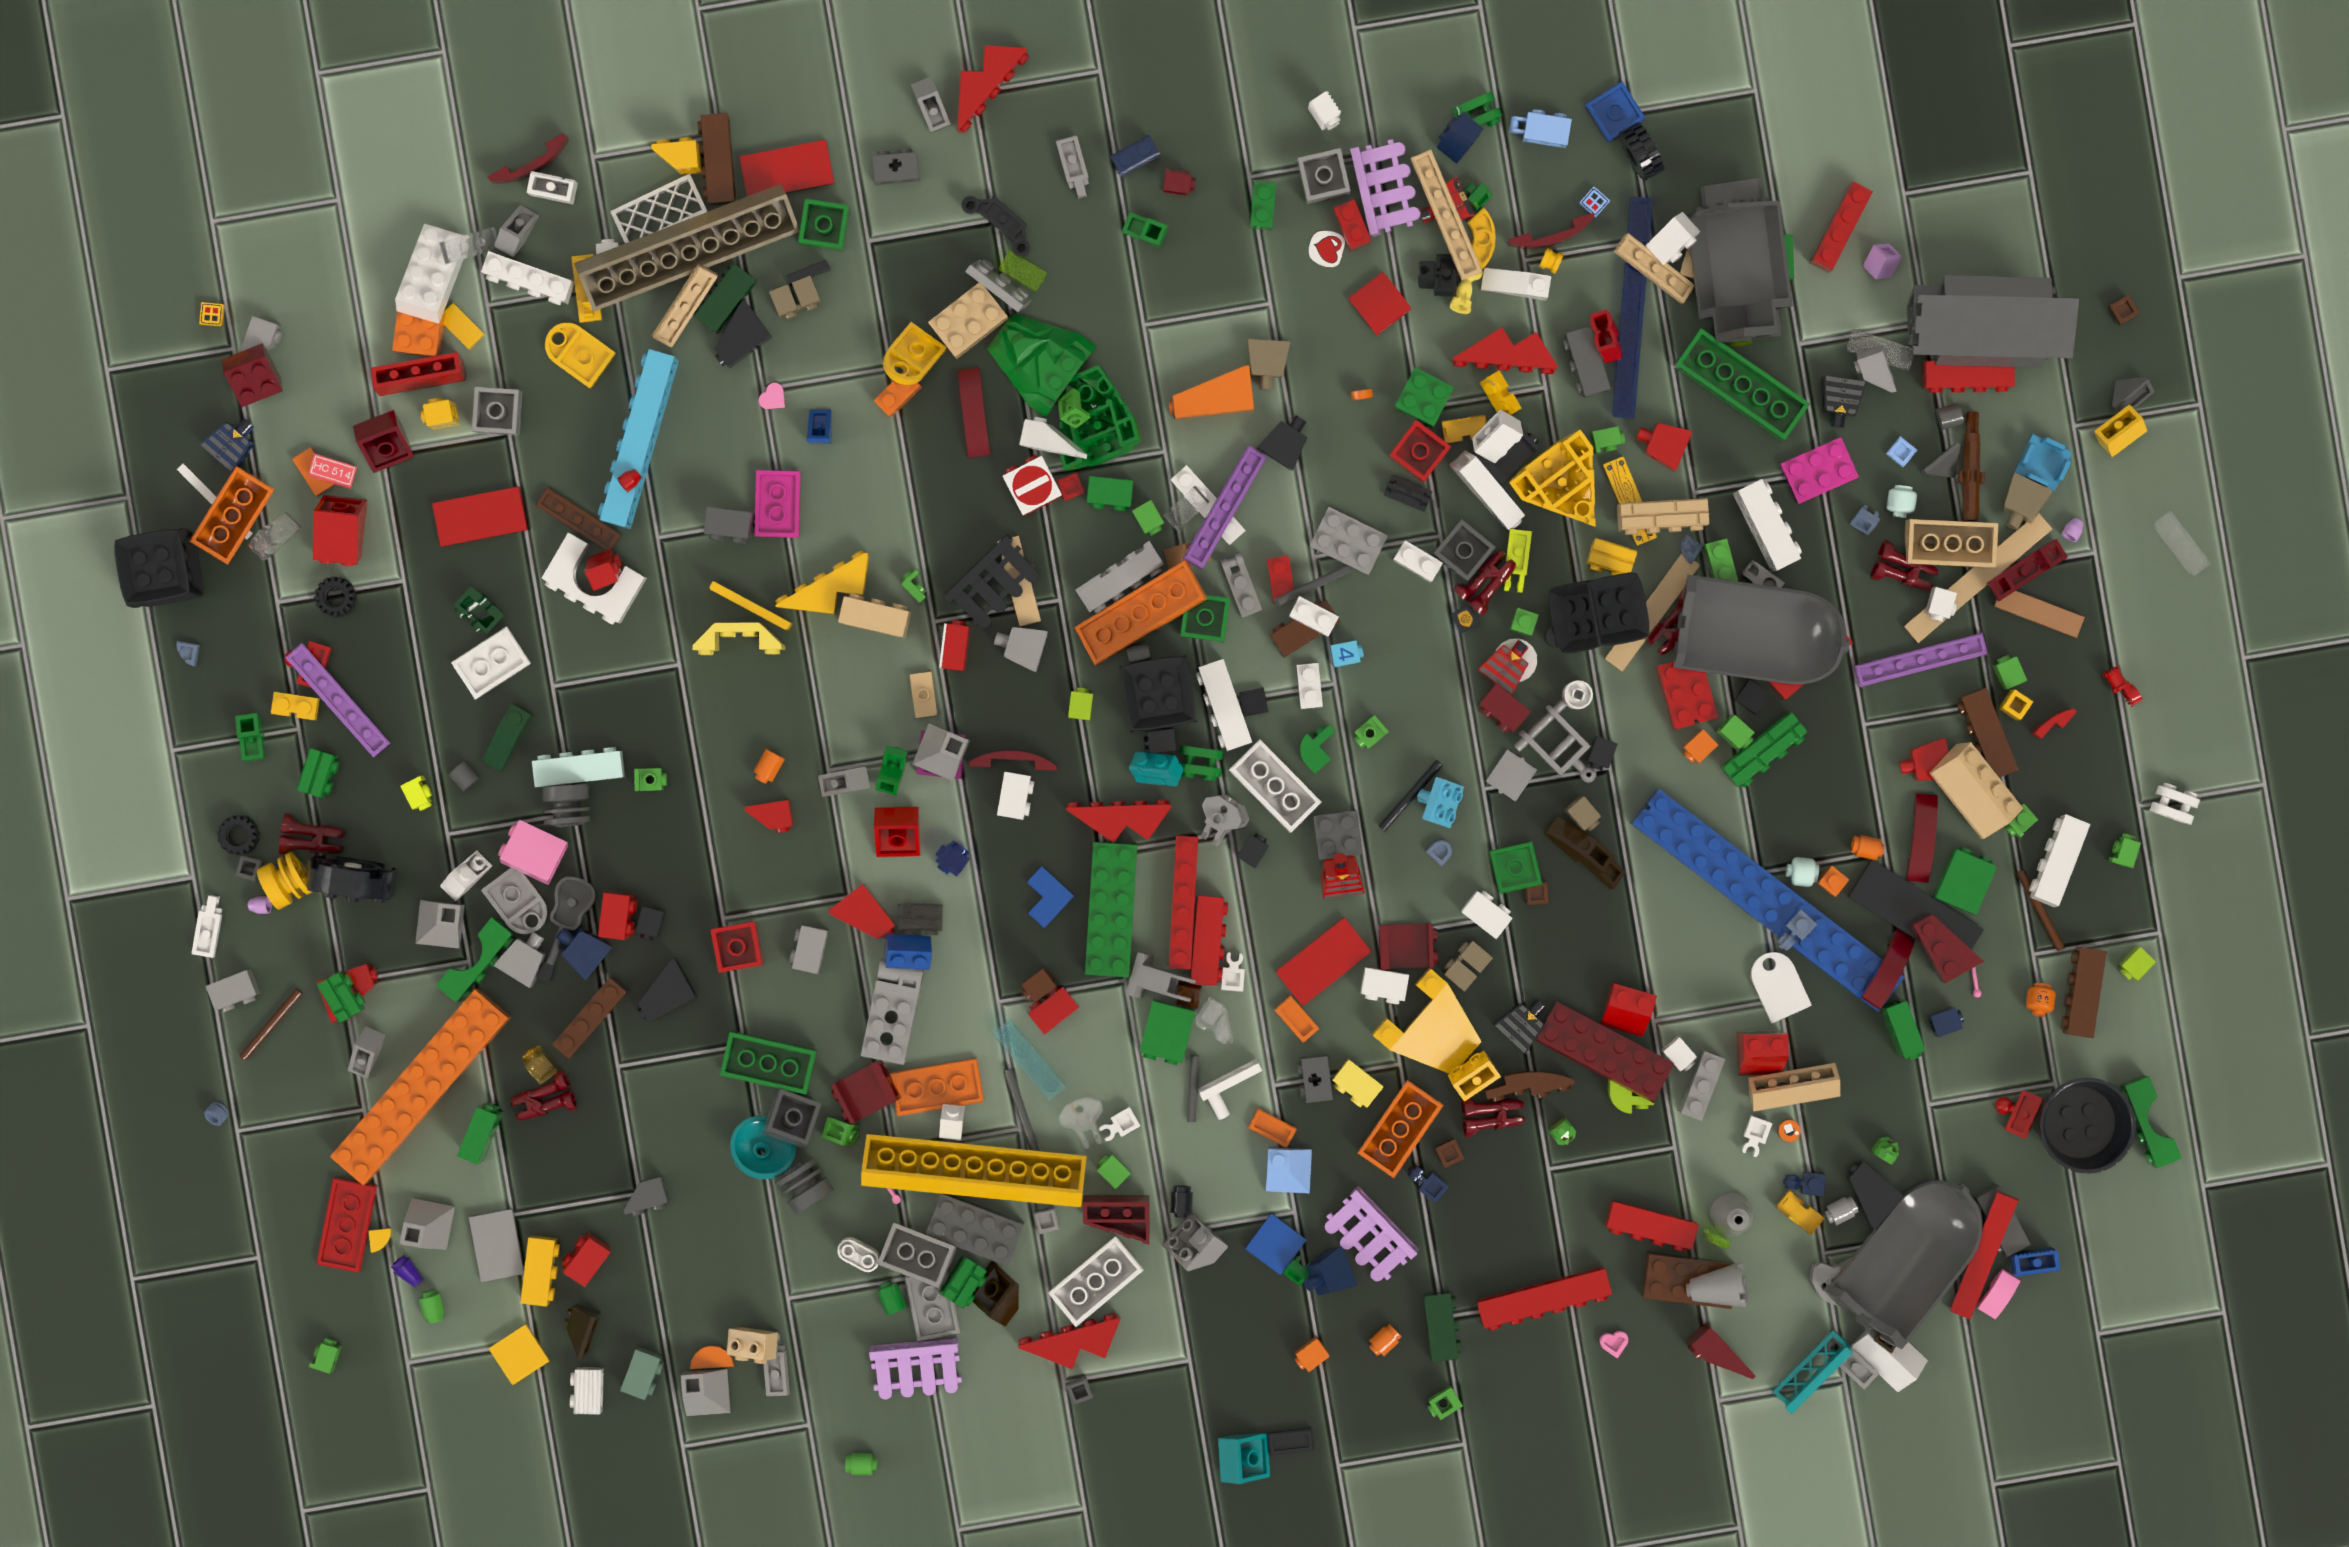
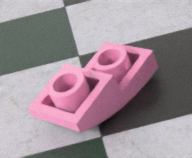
[1977,1268,2021,1319]

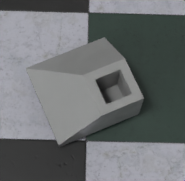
[912,723,970,781]
[415,900,465,948]
[399,1198,456,1250]
[1162,1213,1229,1271]
[681,1368,731,1416]

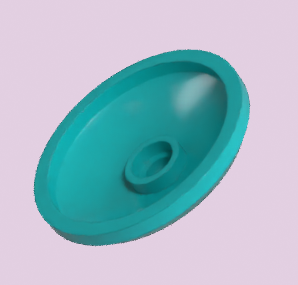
[730,1116,796,1179]

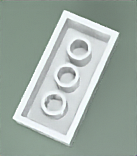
[395,224,468,324]
[1732,479,1802,572]

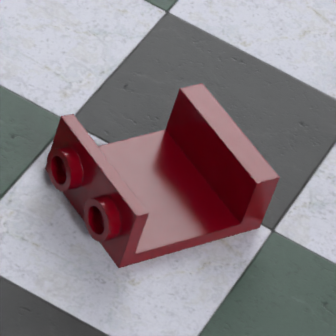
[1379,923,1438,970]
[831,1060,901,1124]

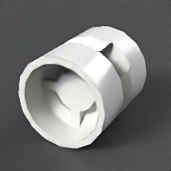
[1562,680,1593,709]

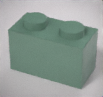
[620,1347,664,1400]

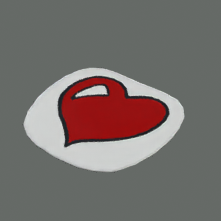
[1309,231,1345,267]

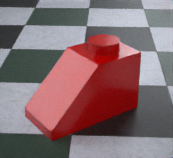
[745,800,794,833]

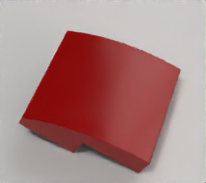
[1348,272,1411,336]

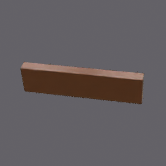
[535,487,622,550]

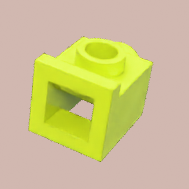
[400,776,432,811]

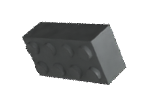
[925,1194,1024,1266]

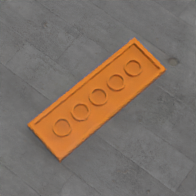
[1074,560,1208,666]

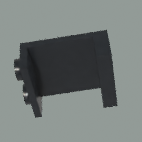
[1471,424,1539,486]

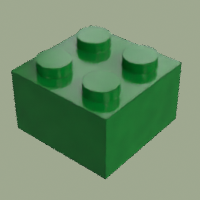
[798,199,851,252]
[1394,367,1454,429]
[1180,595,1230,643]

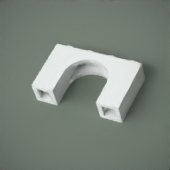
[542,533,647,625]

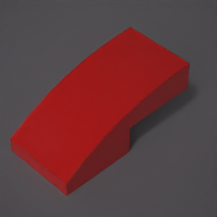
[2031,709,2077,739]

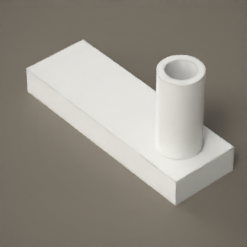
[1198,1059,1262,1120]

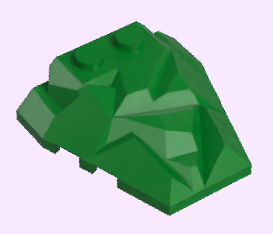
[987,313,1097,418]
[1059,365,1142,471]

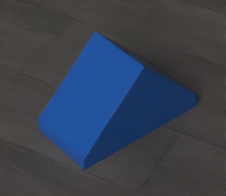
[807,410,832,444]

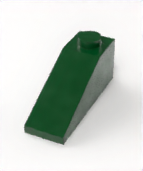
[482,704,534,772]

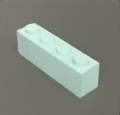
[532,747,625,787]

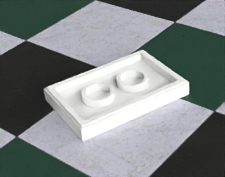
[451,626,532,699]

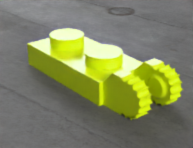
[1504,529,1532,593]

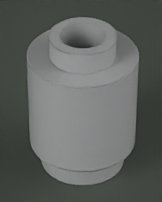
[1824,1196,1859,1226]

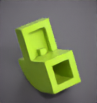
[1608,1079,1654,1114]

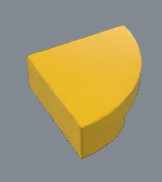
[369,1228,392,1253]

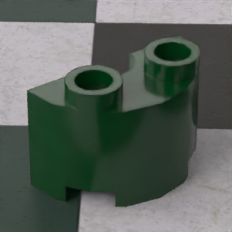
[453,586,504,635]

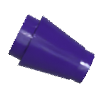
[391,1255,424,1287]

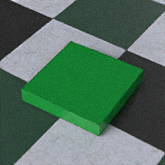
[1489,842,1542,894]

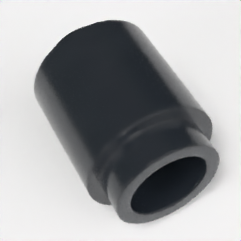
[1170,1185,1193,1218]

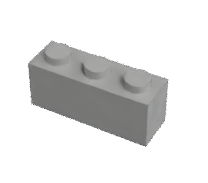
[1678,1050,1725,1121]

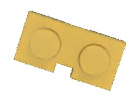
[1479,370,1522,415]
[1441,414,1487,444]
[271,692,320,720]
[1775,1190,1824,1235]

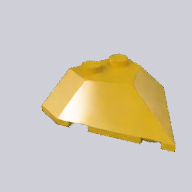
[1509,429,1596,527]

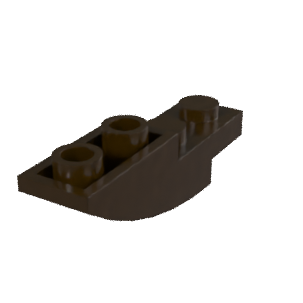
[1544,816,1626,890]

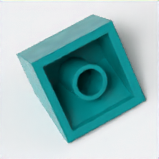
[1218,1433,1270,1484]

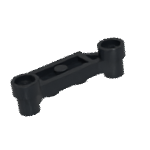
[961,196,1030,257]

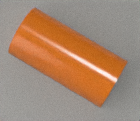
[190,466,275,565]
[1358,1080,1444,1178]

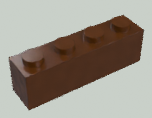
[697,113,736,206]
[1957,688,2019,778]
[2061,946,2107,1038]
[552,976,630,1059]

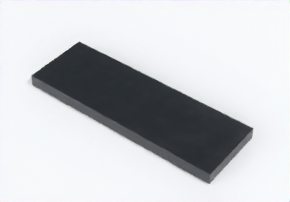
[1848,860,1984,950]

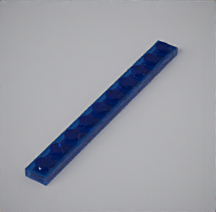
[1612,197,1653,419]

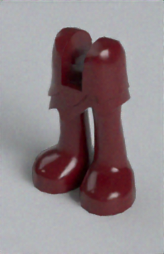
[1870,540,1939,590]
[1453,550,1516,616]
[1646,591,1684,656]
[279,813,344,855]
[510,1070,577,1120]
[1461,1097,1525,1138]

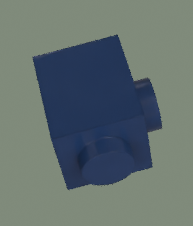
[1927,1007,1964,1037]

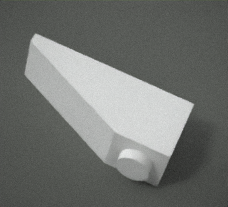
[1481,268,1551,301]
[1019,417,1087,459]

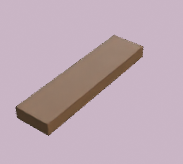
[1993,591,2085,638]

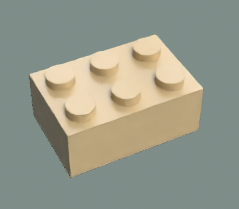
[928,283,1008,360]
[838,593,911,638]

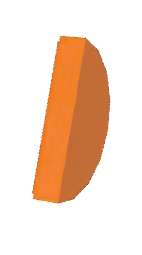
[690,1345,735,1369]

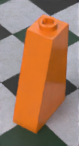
[1169,365,1254,420]

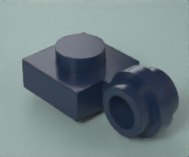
[1407,1164,1449,1204]
[1783,1172,1826,1196]

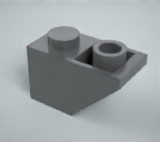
[624,1175,670,1217]

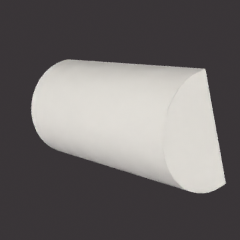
[1229,739,1321,833]
[1048,1236,1144,1327]

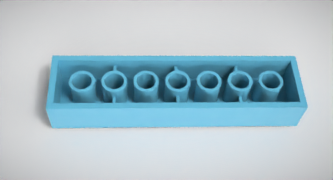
[598,349,679,530]

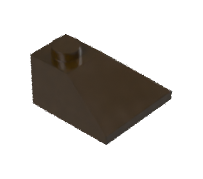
[973,1261,1019,1327]
[565,1304,601,1360]

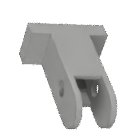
[1126,952,1196,1002]

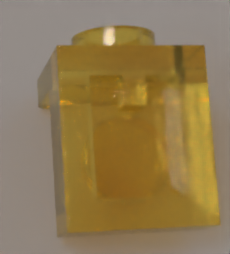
[522,1046,558,1085]

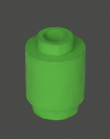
[418,1289,445,1324]
[845,1453,878,1475]

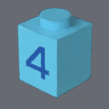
[1330,641,1364,668]

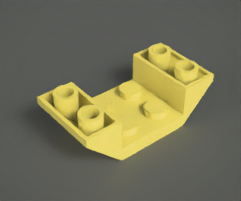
[693,623,785,655]

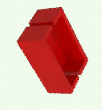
[1655,661,1718,730]

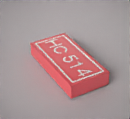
[307,454,357,489]

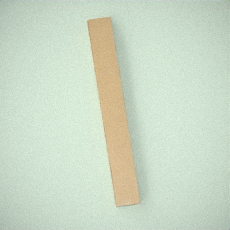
[1903,513,2052,643]

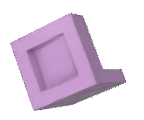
[1863,243,1902,279]

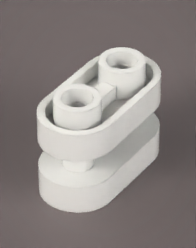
[2149,783,2200,825]
[837,1237,880,1272]

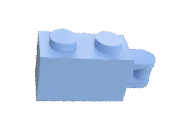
[1509,110,1572,148]

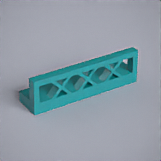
[1772,1329,1853,1414]

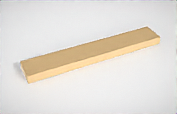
[1410,149,1483,281]
[1604,553,1700,672]

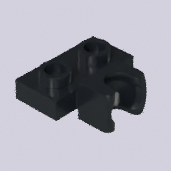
[1418,254,1458,296]

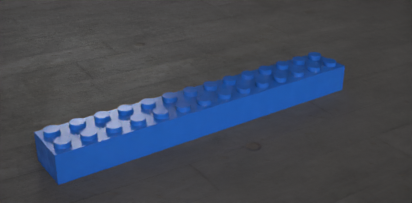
[1630,789,1905,1012]

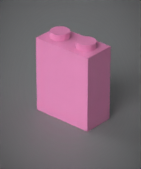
[498,820,568,885]

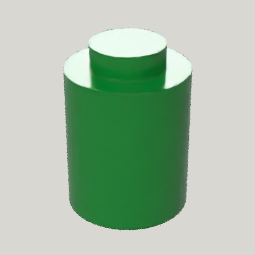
[877,1280,907,1315]

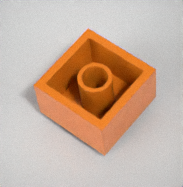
[392,311,445,357]

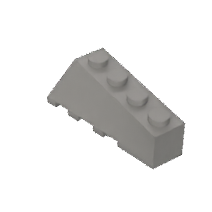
[1075,541,1164,614]

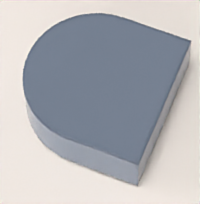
[1426,840,1452,867]

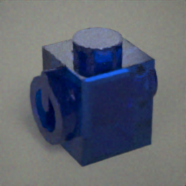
[935,840,971,877]

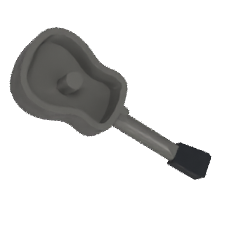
[536,877,597,982]

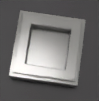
[1033,1207,1060,1235]

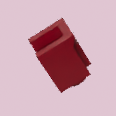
[1163,168,1196,196]

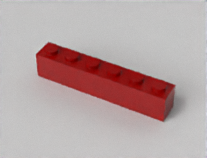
[1169,835,1198,970]
[1476,1267,1612,1330]

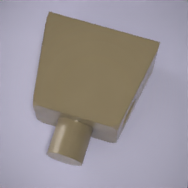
[1248,339,1290,390]
[2003,473,2053,530]

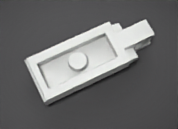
[192,895,222,958]

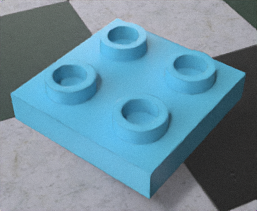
[1417,777,1464,828]

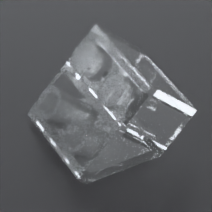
[1194,995,1234,1044]

